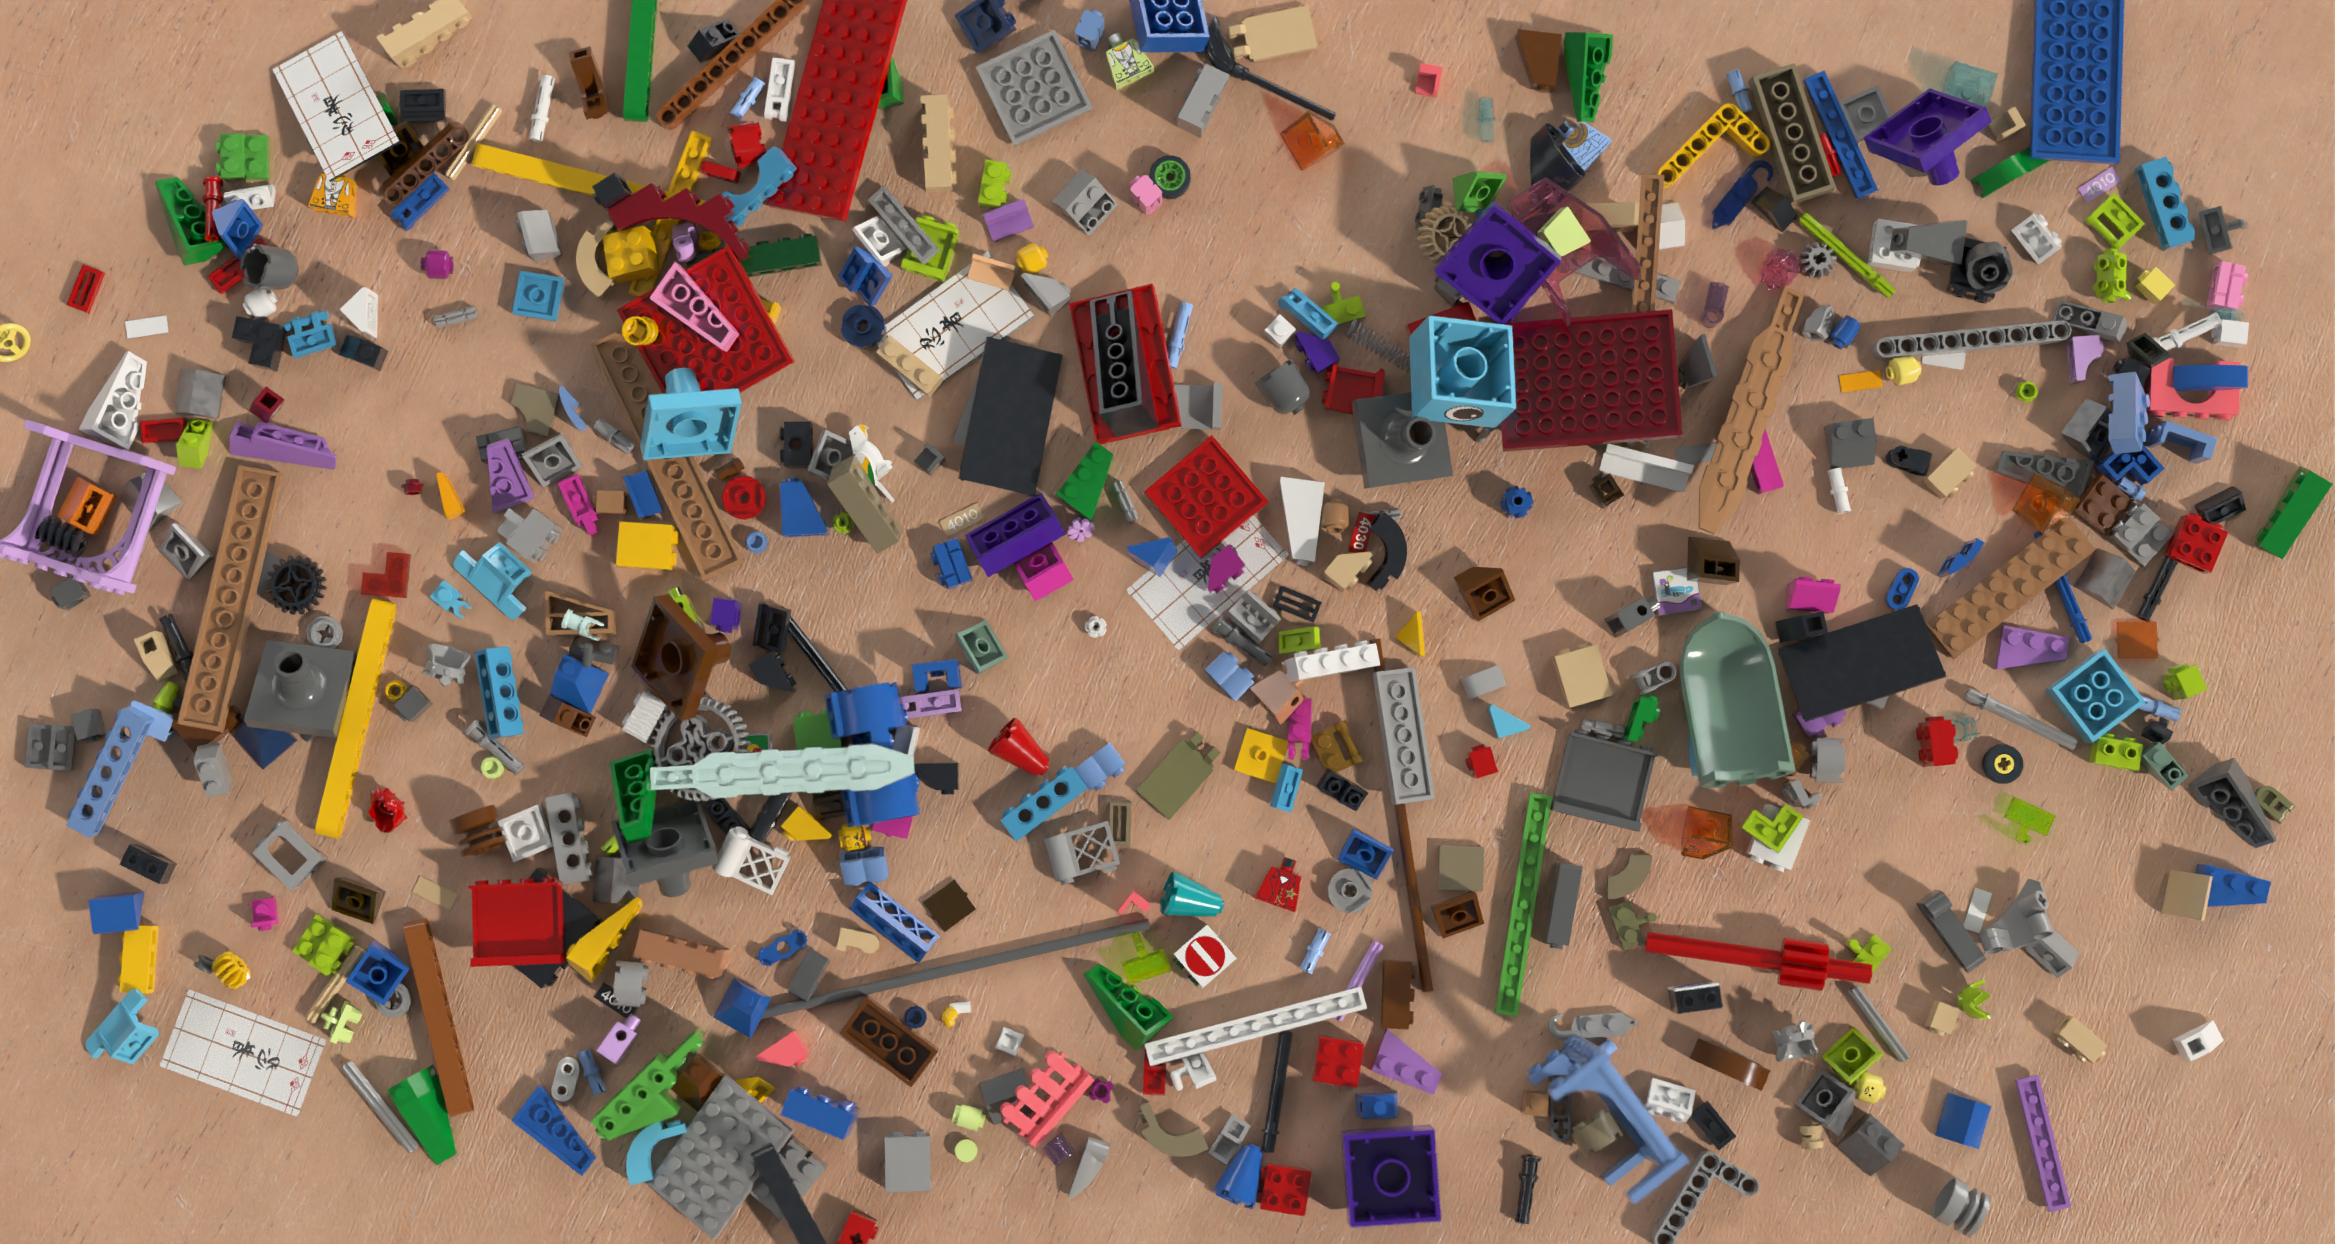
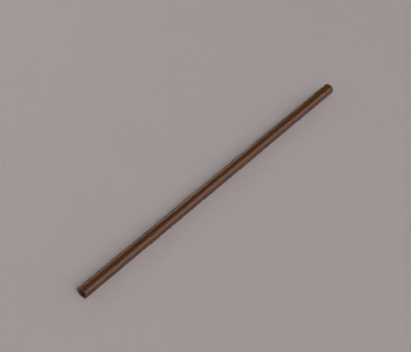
[1369,639,1433,992]

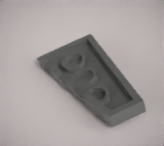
[1994,451,2094,503]

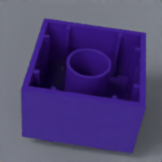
[1341,1124,1441,1228]

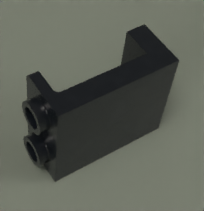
[1947,237,2007,304]

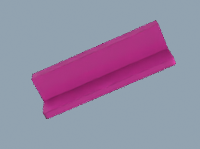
[1750,429,1784,495]

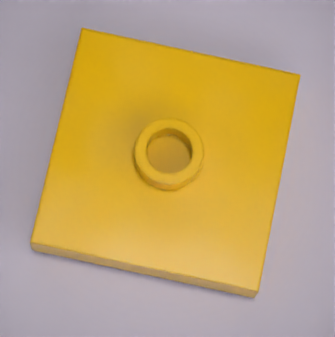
[1234,728,1289,784]

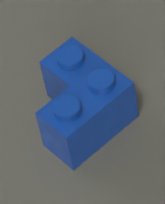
[2095,444,2165,486]

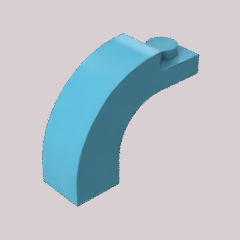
[626,1120,688,1186]

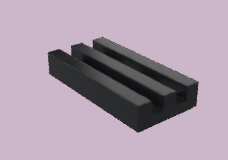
[1273,586,1322,623]

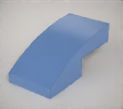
[558,386,589,432]

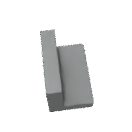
[2025,928,2079,978]

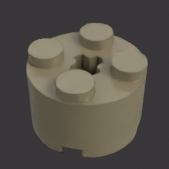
[1571,1109,1623,1158]

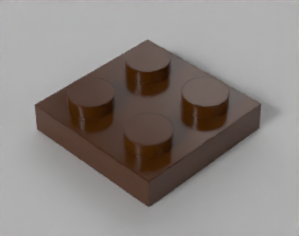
[2073,473,2133,536]

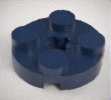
[841,305,886,350]

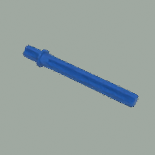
[2034,529,2092,643]

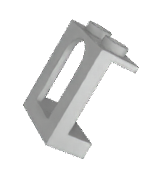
[252,821,327,890]

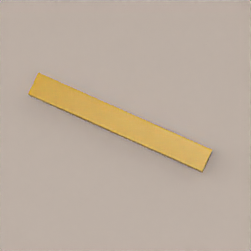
[628,130,713,297]

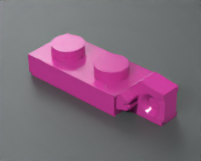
[558,474,598,536]

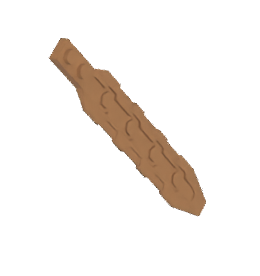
[1699,286,1804,535]

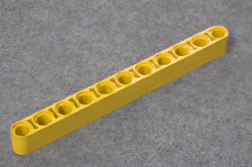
[471,143,706,206]
[315,599,397,839]

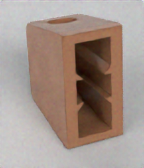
[1250,671,1307,725]

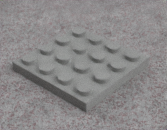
[976,29,1093,147]

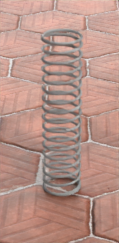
[1345,319,1411,375]

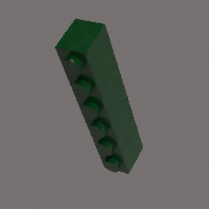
[686,233,822,277]

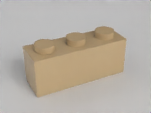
[876,336,943,397]

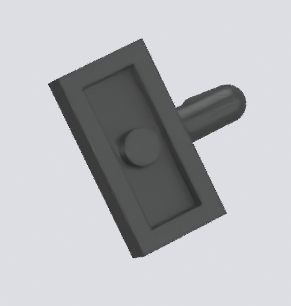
[2199,206,2248,255]
[569,636,619,668]

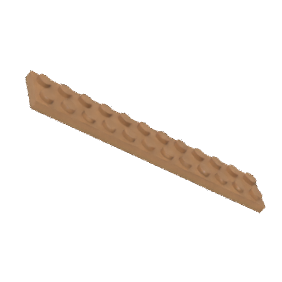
[590,329,745,581]
[177,465,284,733]

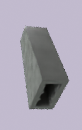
[1890,220,1967,265]
[1544,863,1583,949]

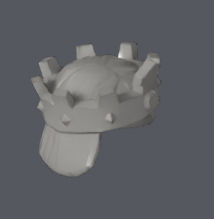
[422,644,471,687]
[1771,1020,1818,1062]

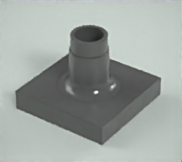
[1351,392,1453,489]
[244,640,357,738]
[611,799,719,897]

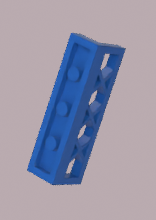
[849,882,940,963]

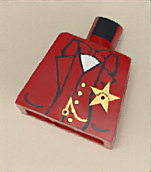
[1255,857,1301,912]

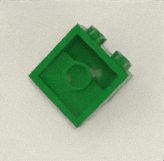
[1622,694,1660,743]

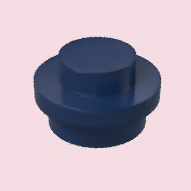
[904,1006,927,1029]

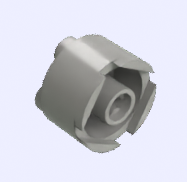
[1810,738,1845,783]
[613,960,649,1007]

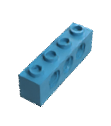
[2135,156,2195,251]
[474,646,523,740]
[1001,766,1088,841]

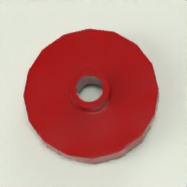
[721,476,767,520]

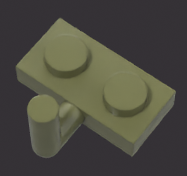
[1608,900,1657,950]

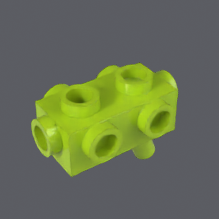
[2093,249,2132,303]

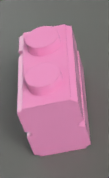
[1129,175,1162,215]
[2206,261,2248,312]

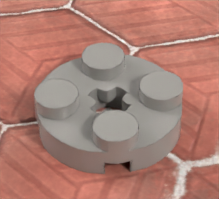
[1328,869,1372,913]

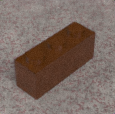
[1380,960,1416,1030]

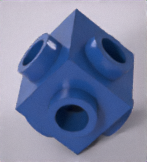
[1500,486,1534,519]

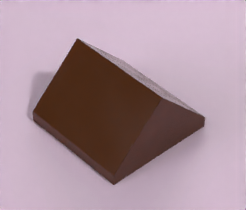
[1431,891,1484,938]

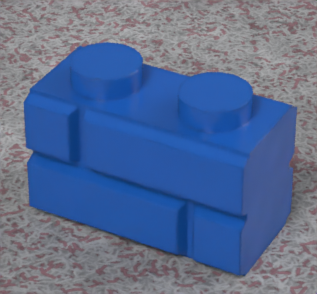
[930,538,973,590]

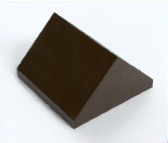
[377,120,424,176]
[331,877,386,924]

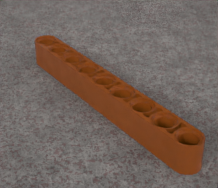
[657,0,807,130]
[403,918,474,1117]

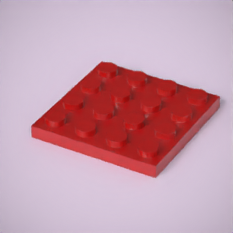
[1144,435,1269,559]

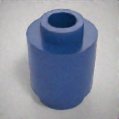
[1829,315,1860,349]

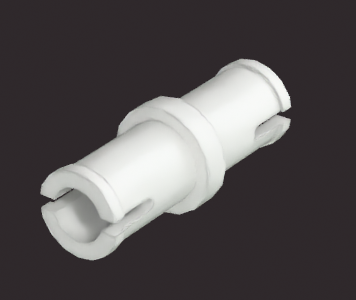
[1827,468,1851,514]

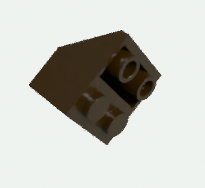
[1687,536,1740,585]

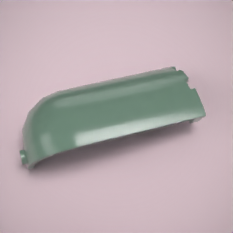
[1680,612,1796,788]

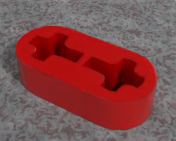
[698,161,741,184]

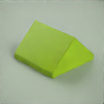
[1821,1027,1883,1084]

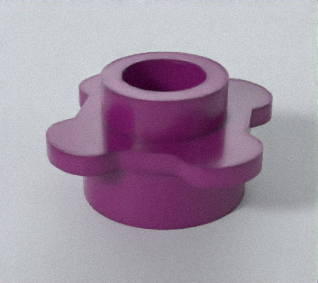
[1089,1078,1113,1103]

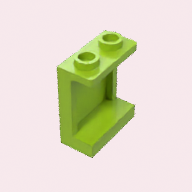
[901,215,960,283]

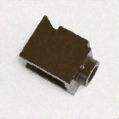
[1589,472,1624,508]

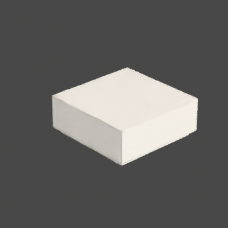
[995,1027,1024,1056]

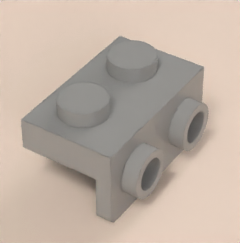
[1226,590,1281,644]
[1782,779,1823,809]

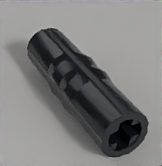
[748,792,793,843]

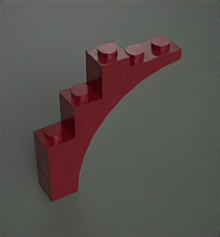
[606,183,751,261]

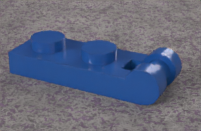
[390,173,450,231]

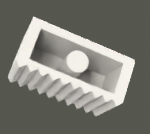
[622,691,668,743]

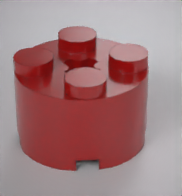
[727,121,767,170]

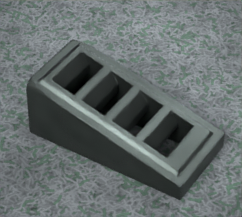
[2126,333,2171,367]

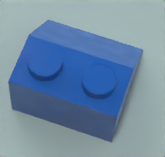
[346,940,410,1006]

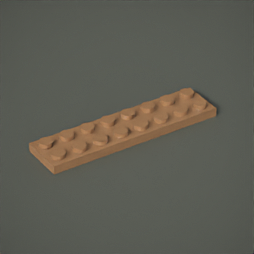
[1926,515,2096,659]

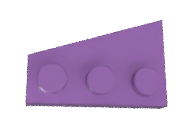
[487,438,534,513]
[1995,626,2070,670]

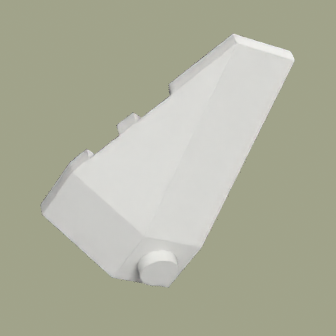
[79,351,147,450]

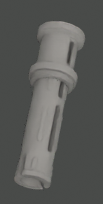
[464,719,526,776]

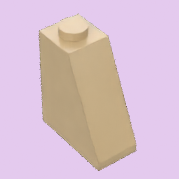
[1576,203,1640,233]

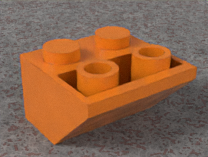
[57,476,118,535]

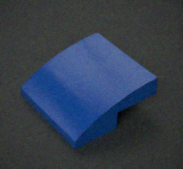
[838,247,893,306]
[1937,538,1985,578]

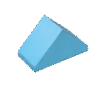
[1487,704,1531,739]

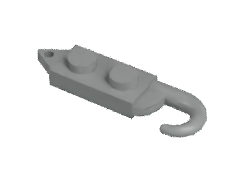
[1549,1012,1639,1040]

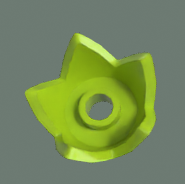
[1958,979,1991,1019]

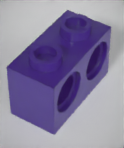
[710,598,742,633]

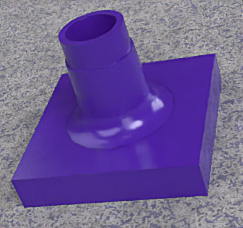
[1864,88,1992,186]
[1434,201,1562,325]

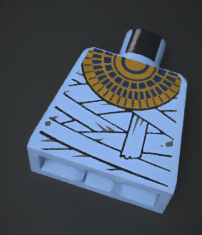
[1557,121,1612,171]

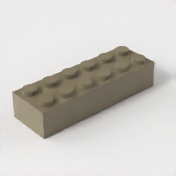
[1748,63,1836,205]

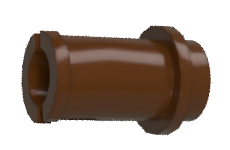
[715,457,745,482]

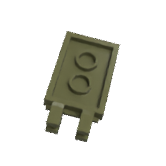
[1137,732,1221,820]

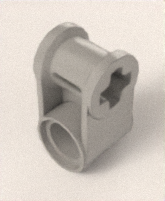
[1631,662,1676,696]

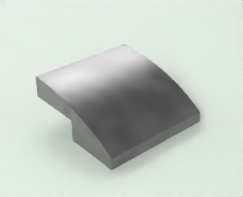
[25,723,75,771]

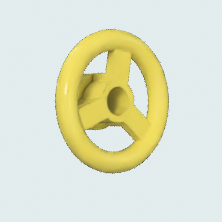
[0,323,31,362]

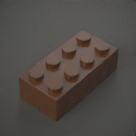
[840,996,940,1087]

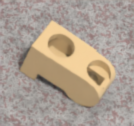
[836,927,881,954]

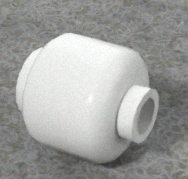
[243,289,278,320]

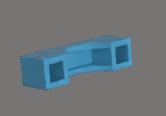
[722,146,797,227]

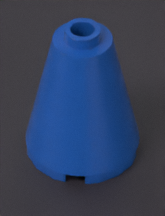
[1212,1143,1263,1209]

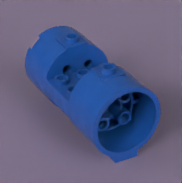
[824,682,920,827]

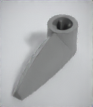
[1068,1137,1110,1198]

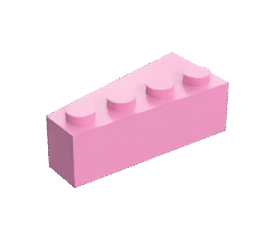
[649,262,739,352]

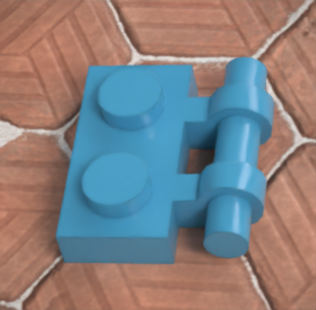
[284,310,338,359]

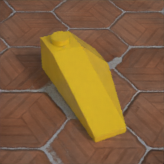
[566,897,643,984]

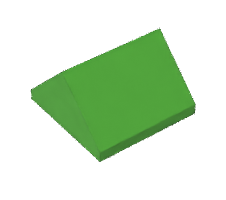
[1452,171,1507,212]

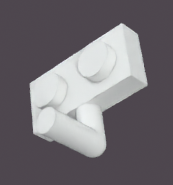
[1170,1052,1217,1091]

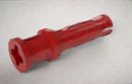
[202,176,223,242]

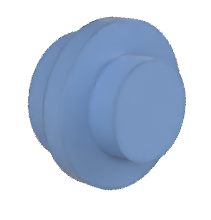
[745,531,768,554]

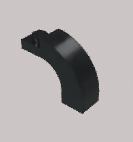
[1366,510,1407,591]

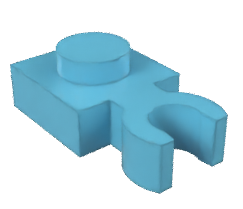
[430,580,472,618]

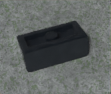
[2195,486,2246,523]

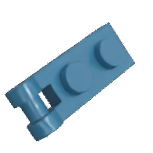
[1278,288,1338,340]

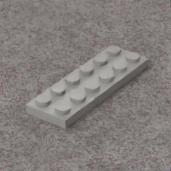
[1372,667,1435,805]

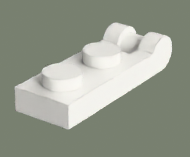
[764,57,795,122]

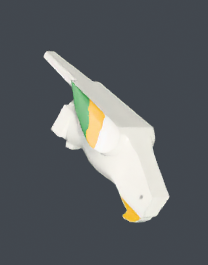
[849,425,895,503]

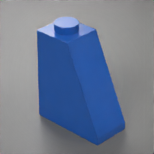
[780,478,829,537]

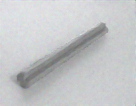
[341,1061,419,1153]

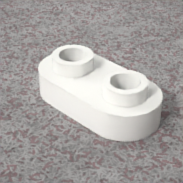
[551,1057,581,1102]

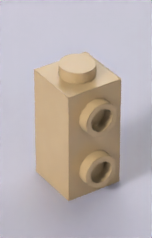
[2053,1016,2108,1063]

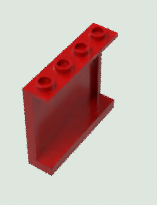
[468,878,565,967]

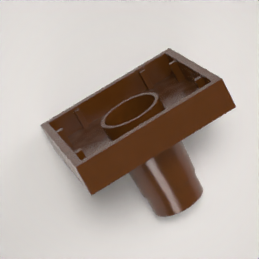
[631,594,730,721]

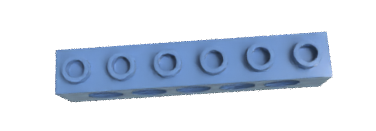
[66,706,155,838]

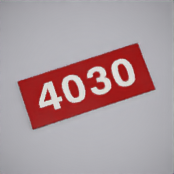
[1348,512,1376,553]

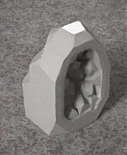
[1802,304,1834,341]

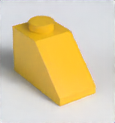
[781,806,834,841]

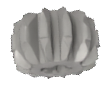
[1798,241,1837,279]

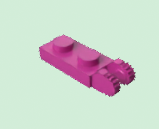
[1288,698,1312,760]

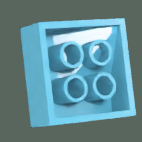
[2045,649,2146,743]

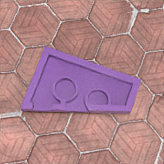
[1371,1029,1442,1095]

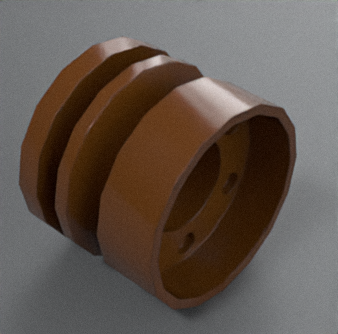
[449,805,507,857]

